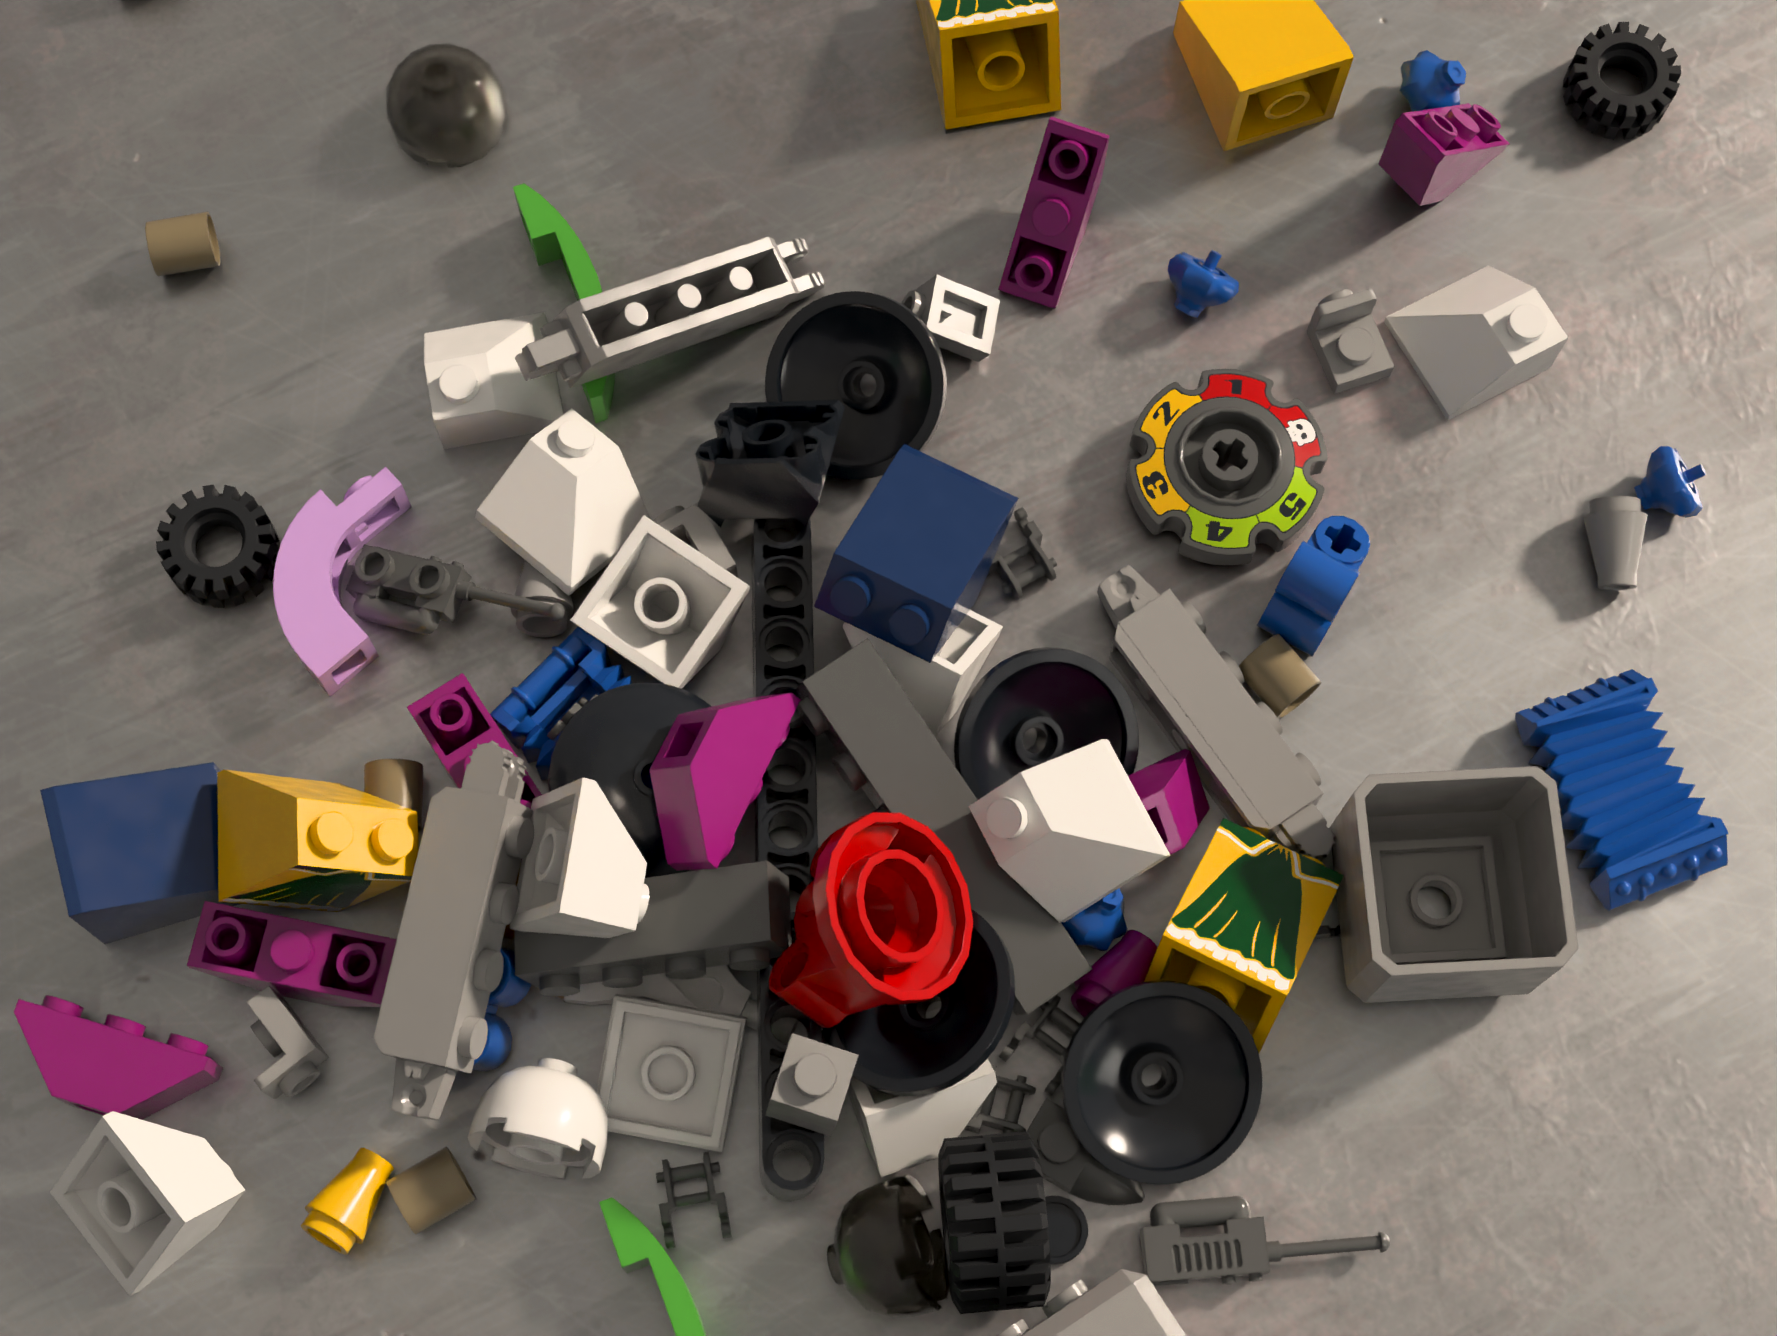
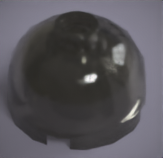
[386,43,507,168]
[827,1174,949,1319]

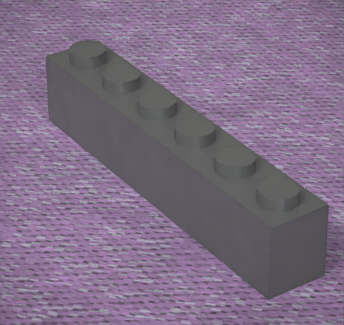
[796,638,1092,1015]

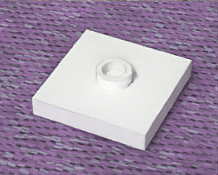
[597,994,747,1152]

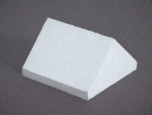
[570,515,750,689]

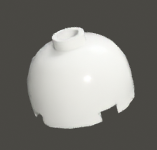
[468,1058,609,1179]

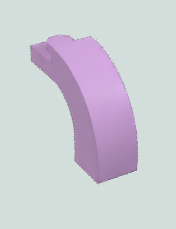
[273,467,412,697]

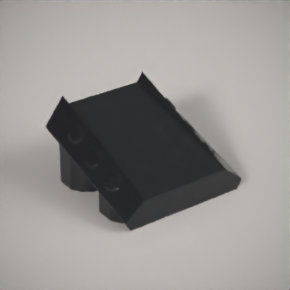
[695,400,845,528]

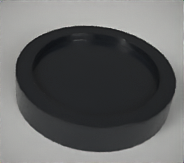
[1045,1196,1088,1265]

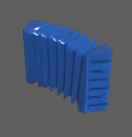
[490,627,653,789]
[1515,669,1729,911]

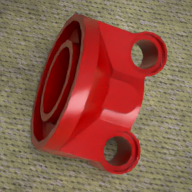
[768,812,973,1028]

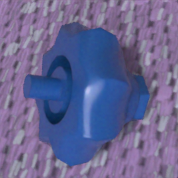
[1400,50,1466,112]
[1167,250,1239,318]
[1634,446,1706,518]
[1061,888,1128,951]

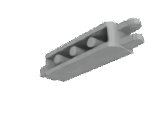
[515,237,826,388]
[1097,565,1336,862]
[373,740,534,1120]

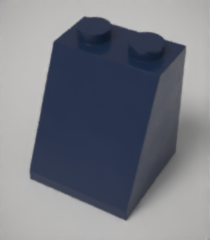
[814,444,1019,663]
[40,762,240,944]

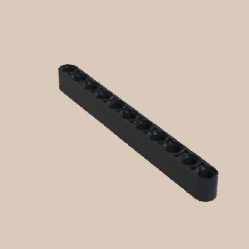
[751,518,825,1202]

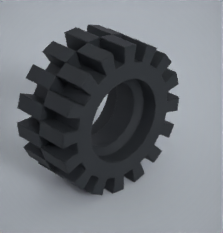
[1562,22,1681,140]
[156,485,280,608]

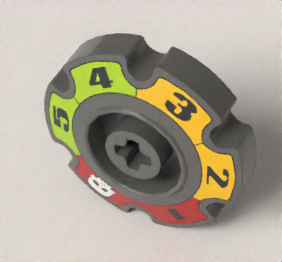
[1126,369,1328,566]

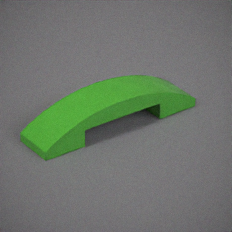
[513,183,615,423]
[599,1197,707,1336]

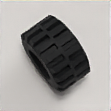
[938,1131,1051,1314]

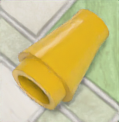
[301,1147,394,1255]

